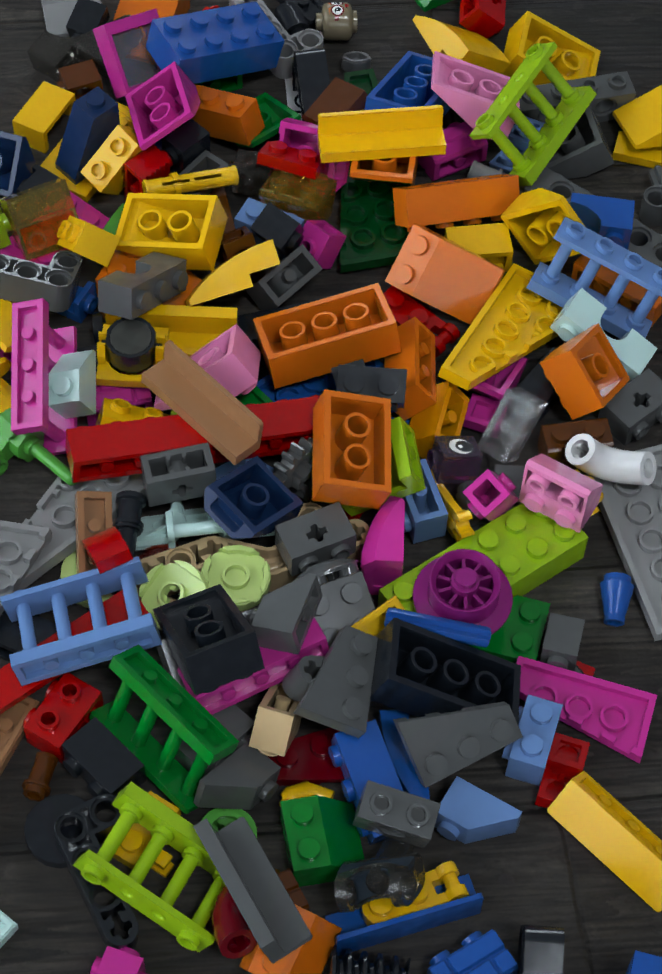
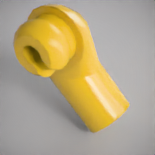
[279,781,335,806]

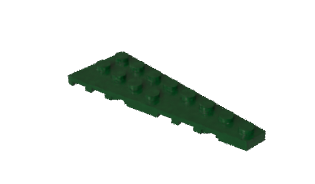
[339,68,409,273]

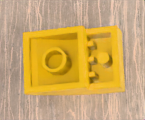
[412,15,511,74]
[185,239,280,306]

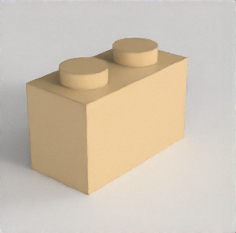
[249,683,302,757]

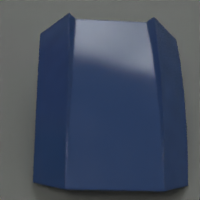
[204,456,304,539]

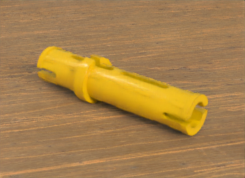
[142,165,239,194]

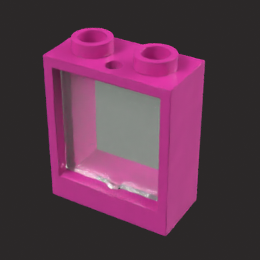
[92,8,161,99]

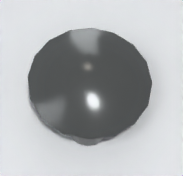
[294,558,359,585]

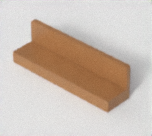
[141,340,263,465]

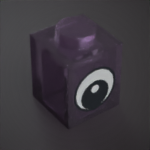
[427,436,483,484]

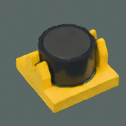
[96,317,169,388]

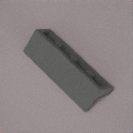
[193,817,313,964]

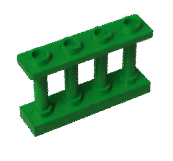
[89,644,239,814]

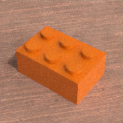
[312,389,392,510]

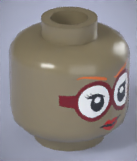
[315,2,358,41]

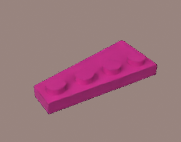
[516,656,657,764]

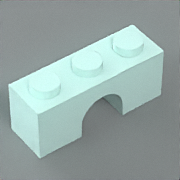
[550,288,658,383]

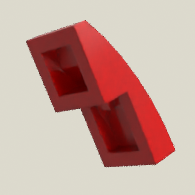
[82,526,133,574]
[535,732,590,809]

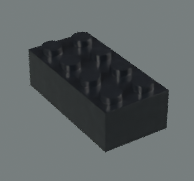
[370,617,521,724]

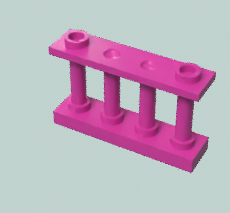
[11,298,77,455]

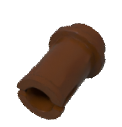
[22,751,59,802]

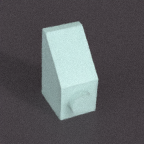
[49,350,96,419]

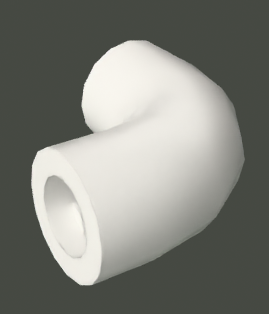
[565,433,657,485]

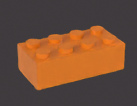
[253,283,401,389]

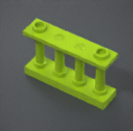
[469,42,597,186]
[73,782,225,952]

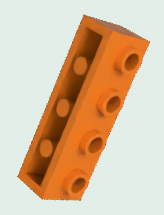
[393,174,520,232]

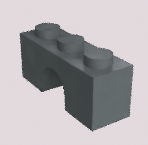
[98,252,188,320]

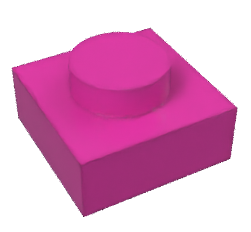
[463,393,504,436]

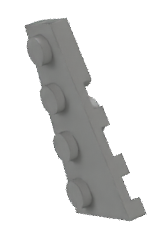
[0,520,51,616]

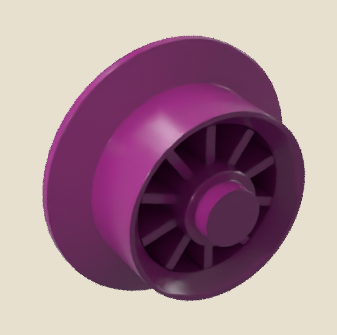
[413,549,513,635]

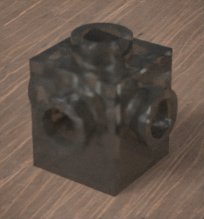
[229,149,274,198]

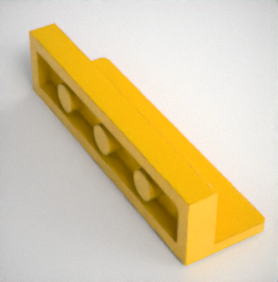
[318,105,446,163]
[105,304,238,356]
[547,771,662,912]

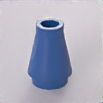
[600,572,635,627]

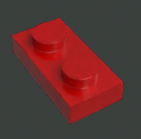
[256,141,325,180]

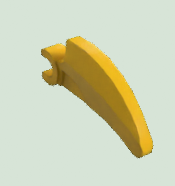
[430,468,475,542]

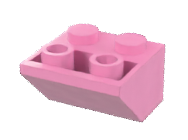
[518,453,603,533]

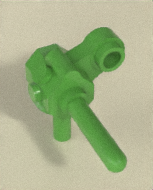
[0,408,77,486]

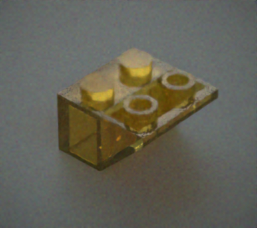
[259,169,337,221]
[0,178,79,261]

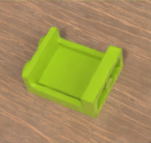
[341,416,426,516]

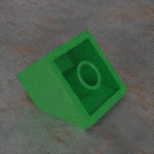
[280,795,366,887]

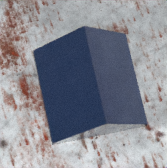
[0,130,36,198]

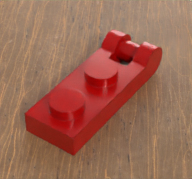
[383,286,460,357]

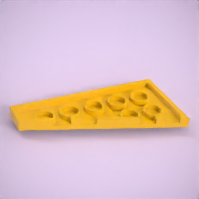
[438,263,562,391]

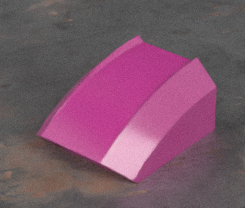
[271,117,350,194]
[360,496,405,595]

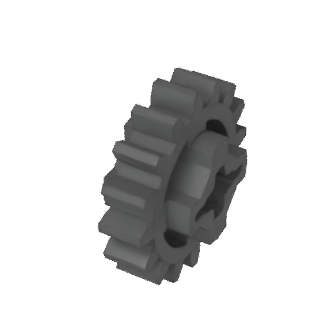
[273,437,313,503]

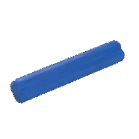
[384,607,492,648]

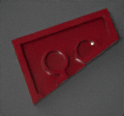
[267,720,369,786]

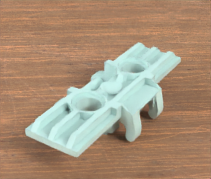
[135,501,275,551]

